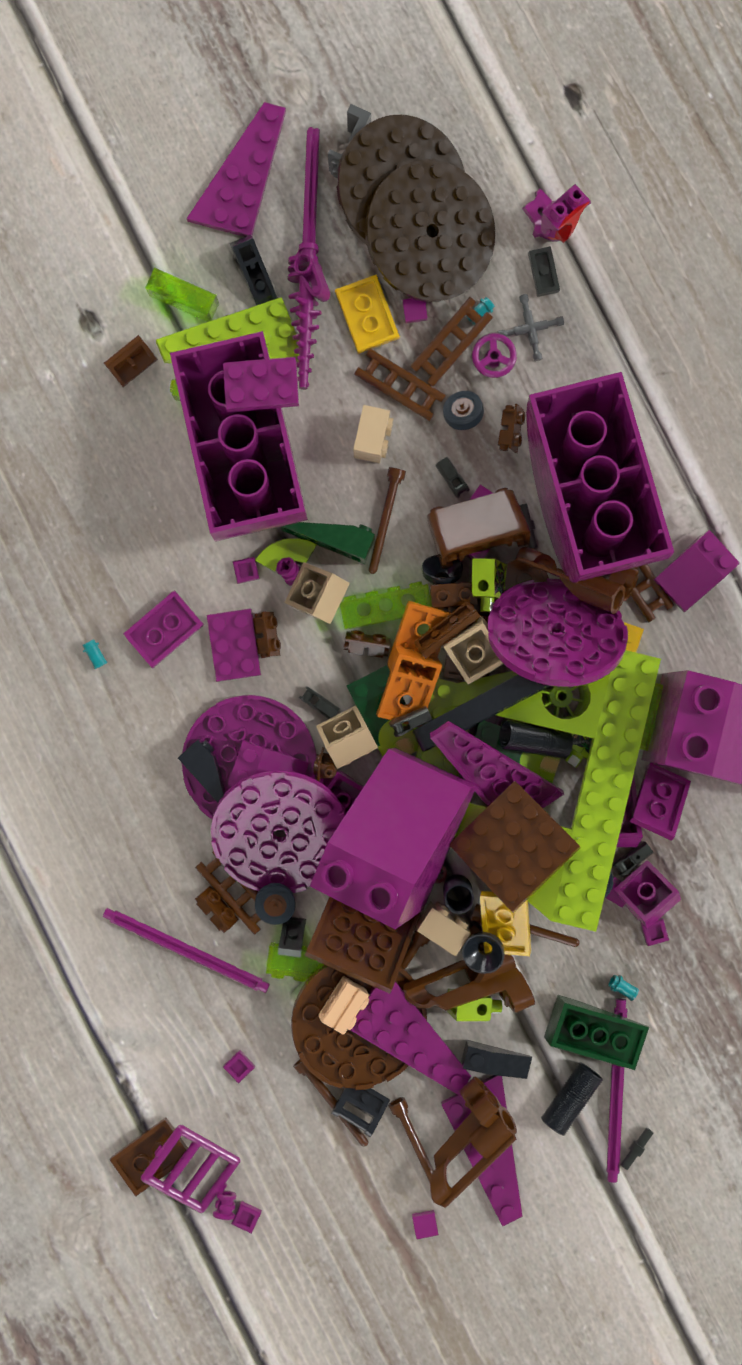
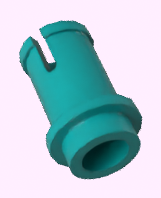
[466,297,495,326]
[82,639,108,669]
[608,975,639,1001]

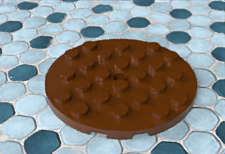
[291,965,427,1090]

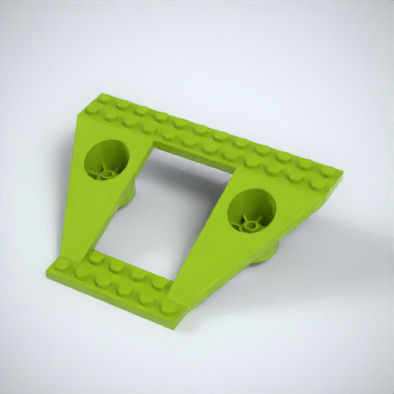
[416,650,661,932]

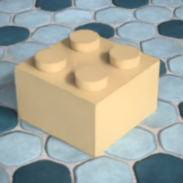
[353,405,394,464]
[284,562,350,624]
[443,616,504,685]
[316,706,378,769]
[416,901,471,957]

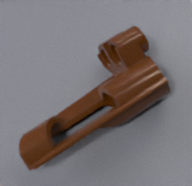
[515,547,639,614]
[403,951,535,1013]
[430,1076,517,1208]

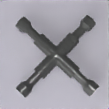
[497,294,564,362]

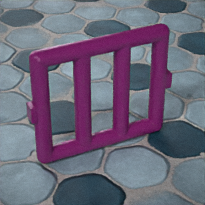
[141,1125,240,1213]

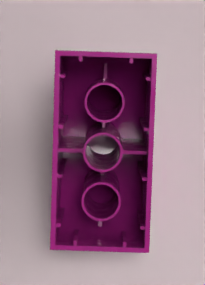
[170,331,308,542]
[526,372,674,583]

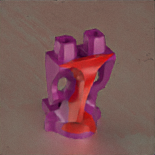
[522,184,591,243]

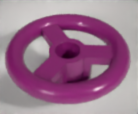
[472,333,517,378]

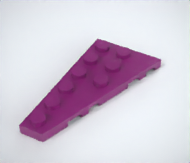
[186,102,286,237]
[430,721,565,808]
[351,982,472,1095]
[441,1075,523,1227]

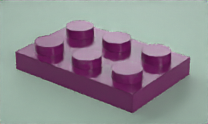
[223,357,299,412]
[123,590,204,668]
[207,609,261,682]
[629,762,691,841]

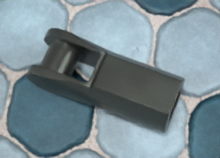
[435,457,470,498]
[299,686,340,719]
[389,706,432,737]
[612,841,654,877]

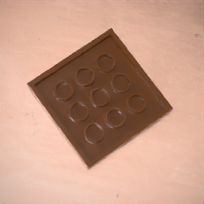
[449,781,581,913]
[304,896,420,994]

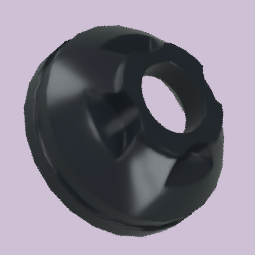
[422,555,463,585]
[462,932,505,974]

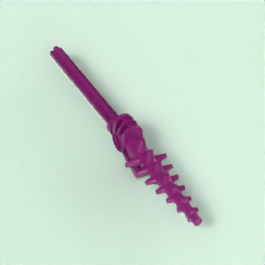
[287,127,330,390]

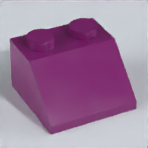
[614,860,681,929]

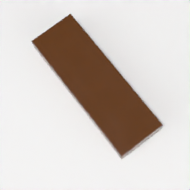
[414,601,480,659]

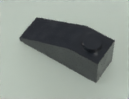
[230,235,278,306]
[178,739,226,803]
[461,1040,532,1079]

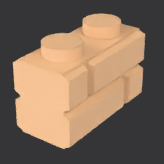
[318,976,369,1034]

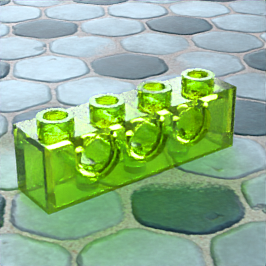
[340,581,432,630]

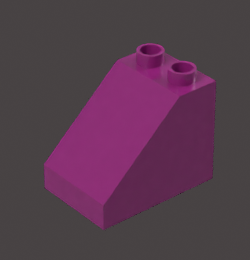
[641,670,742,785]
[310,748,477,929]

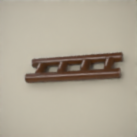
[410,297,493,387]
[354,348,446,422]
[631,564,675,623]
[195,851,261,935]

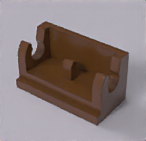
[104,335,158,387]

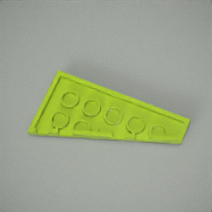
[156,297,299,363]

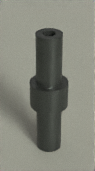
[520,503,538,549]
[620,1127,654,1170]

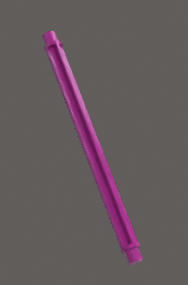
[103,908,270,993]
[606,998,628,1183]

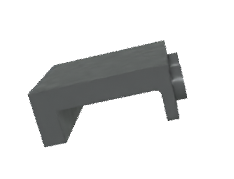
[328,104,371,179]

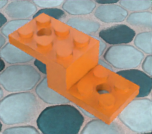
[376,601,451,727]

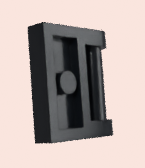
[331,1088,390,1137]

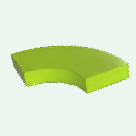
[255,538,317,572]

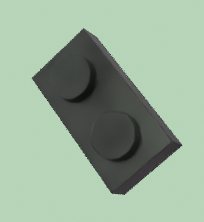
[528,246,560,297]
[278,917,306,957]

